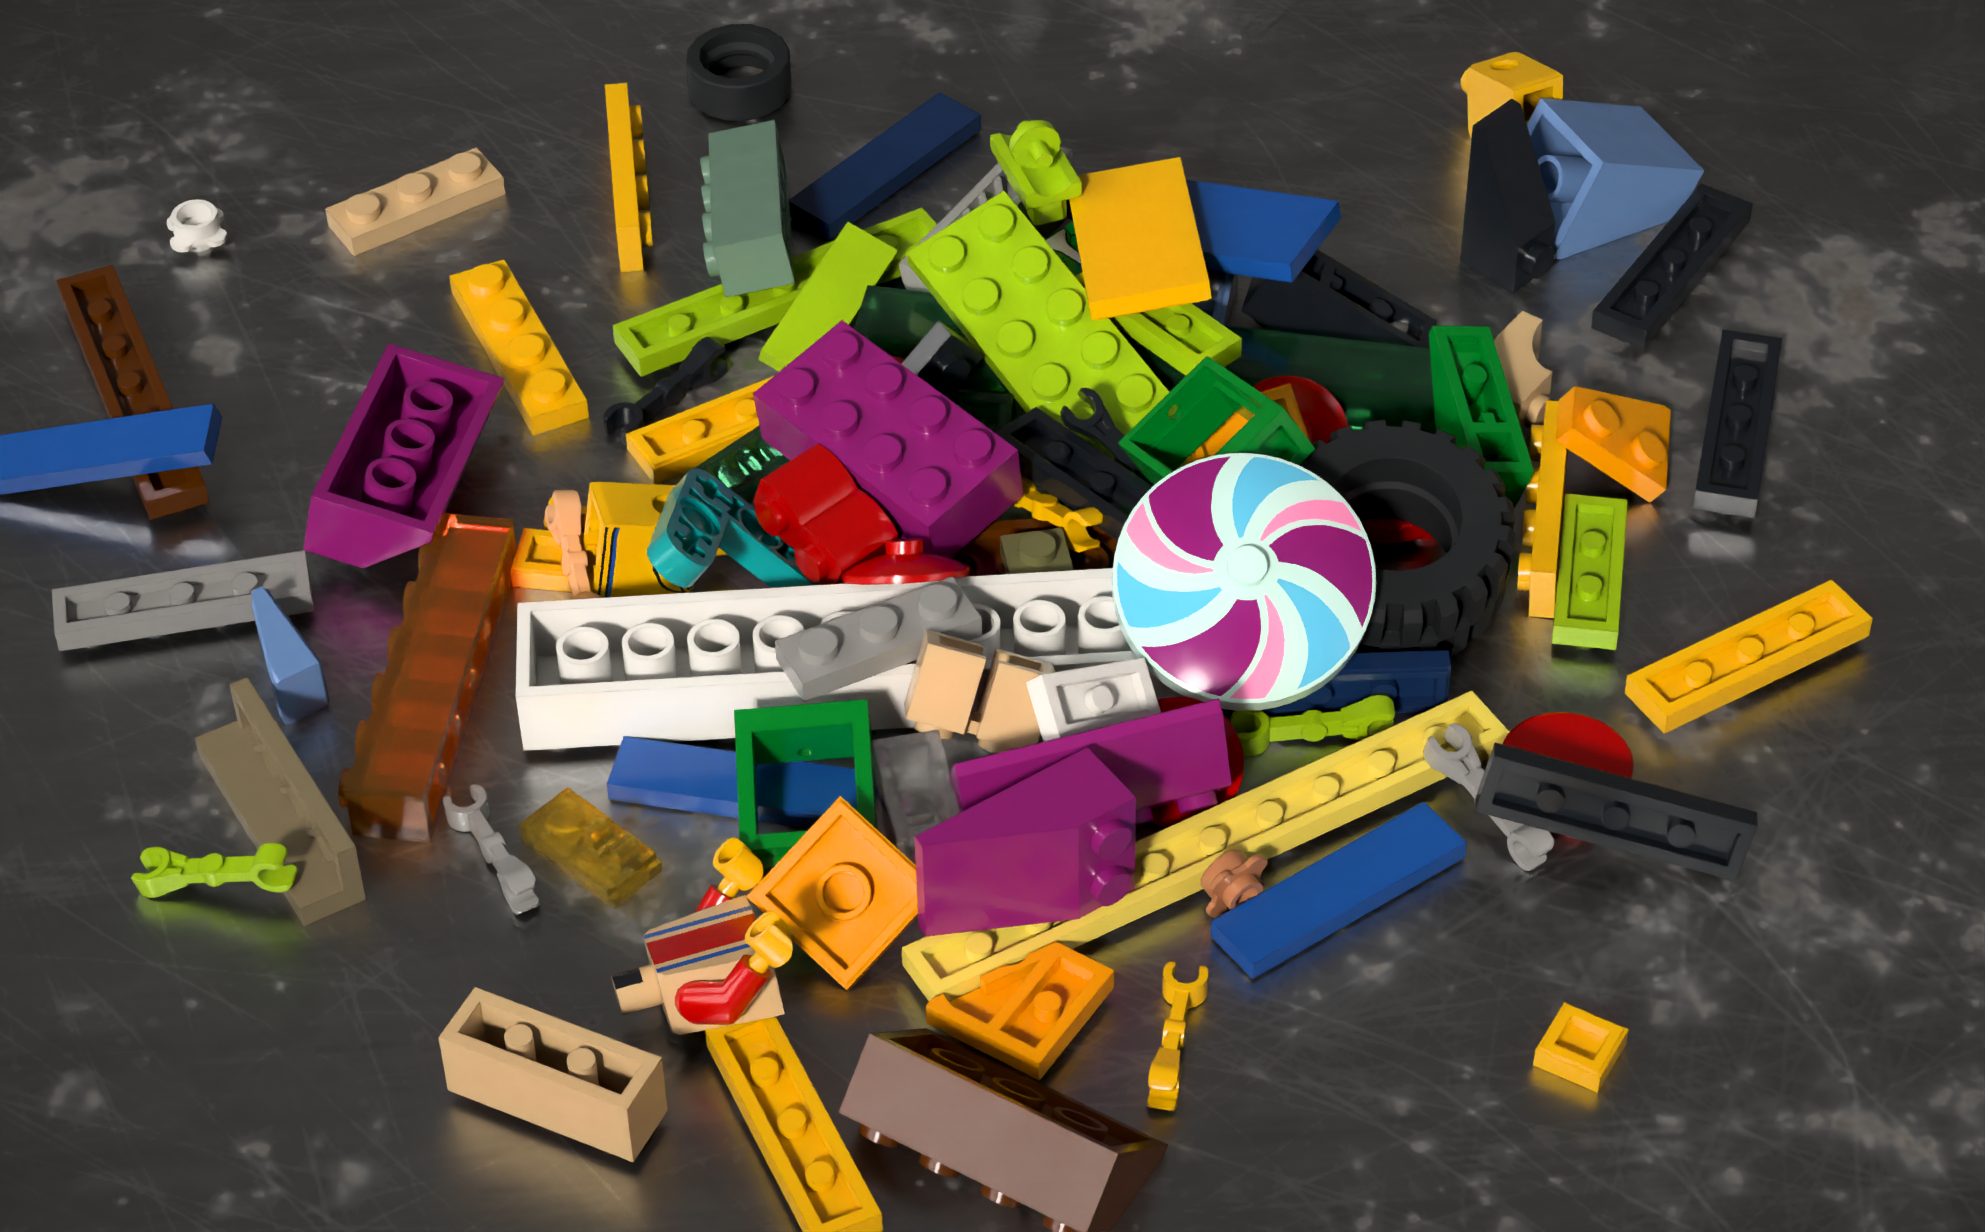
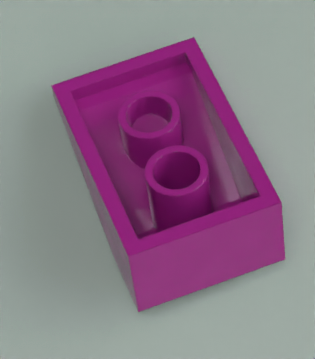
[914,747,1136,936]

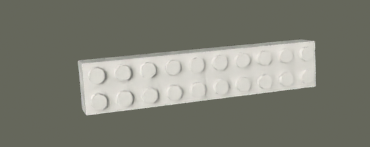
[516,568,1175,751]

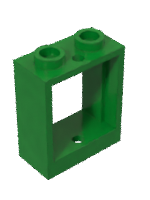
[1118,356,1315,485]
[734,699,878,881]

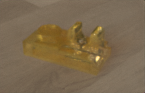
[519,787,662,909]

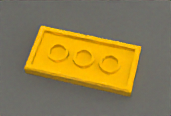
[1069,157,1212,320]

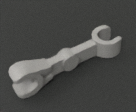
[1423,724,1554,871]
[443,784,540,915]

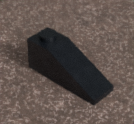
[1460,99,1556,293]
[1241,249,1437,362]

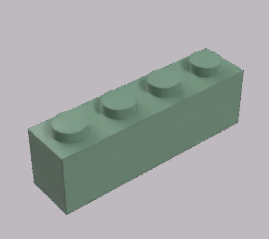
[700,120,795,297]

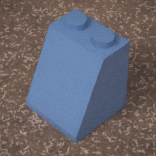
[1527,98,1704,259]

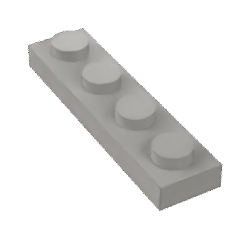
[52,550,314,651]

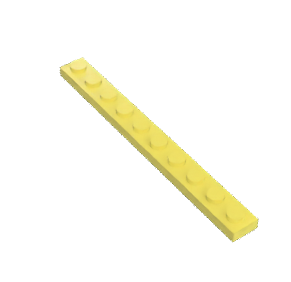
[901,691,1510,1001]

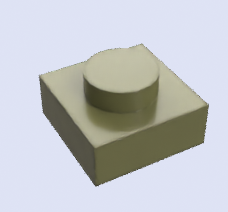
[1000,527,1074,574]

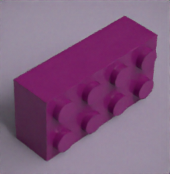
[753,320,1023,558]

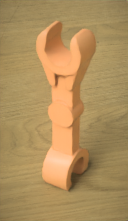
[545,490,602,600]

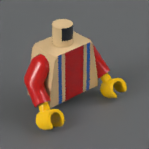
[611,837,793,1035]

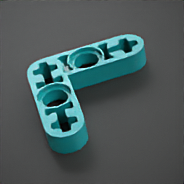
[647,468,821,588]

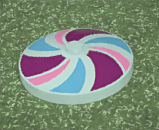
[1112,453,1376,711]

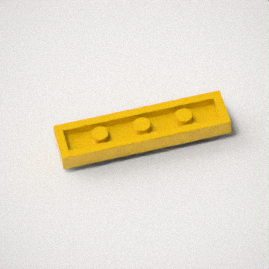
[605,83,653,272]
[449,259,589,435]
[1517,400,1568,618]
[1624,579,1873,734]
[705,1017,883,1232]

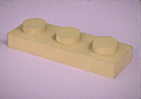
[325,147,506,256]

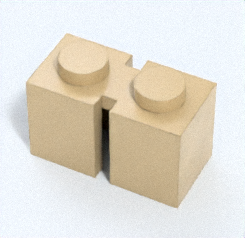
[904,629,1055,754]

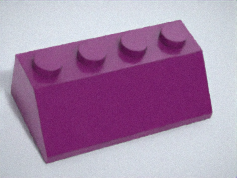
[303,343,505,568]
[947,699,1232,826]

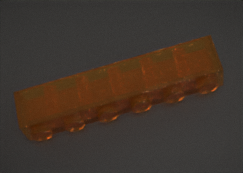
[338,513,517,843]

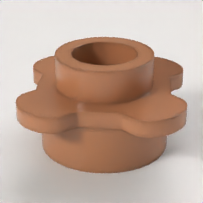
[1201,850,1268,918]

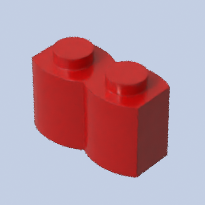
[753,443,899,585]

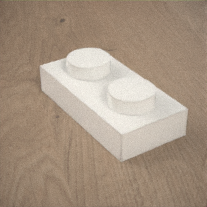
[1026,657,1161,742]

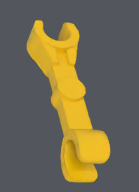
[1012,474,1103,552]
[1147,961,1209,1111]

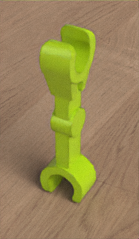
[1230,695,1395,757]
[131,843,298,898]

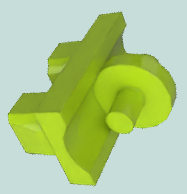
[990,120,1082,225]

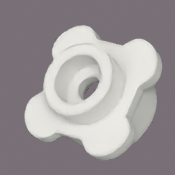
[167,199,228,252]

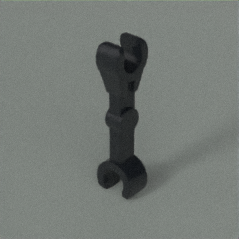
[603,337,728,446]
[1060,388,1154,486]

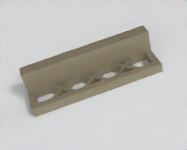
[195,677,366,926]

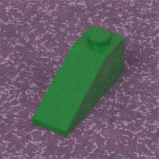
[1429,326,1534,509]

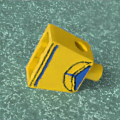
[582,482,728,598]

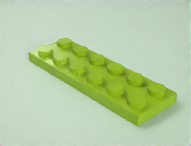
[906,191,1187,470]

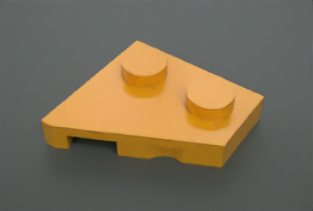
[1556,386,1671,503]
[926,941,1114,1081]

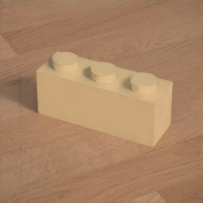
[438,987,668,1163]

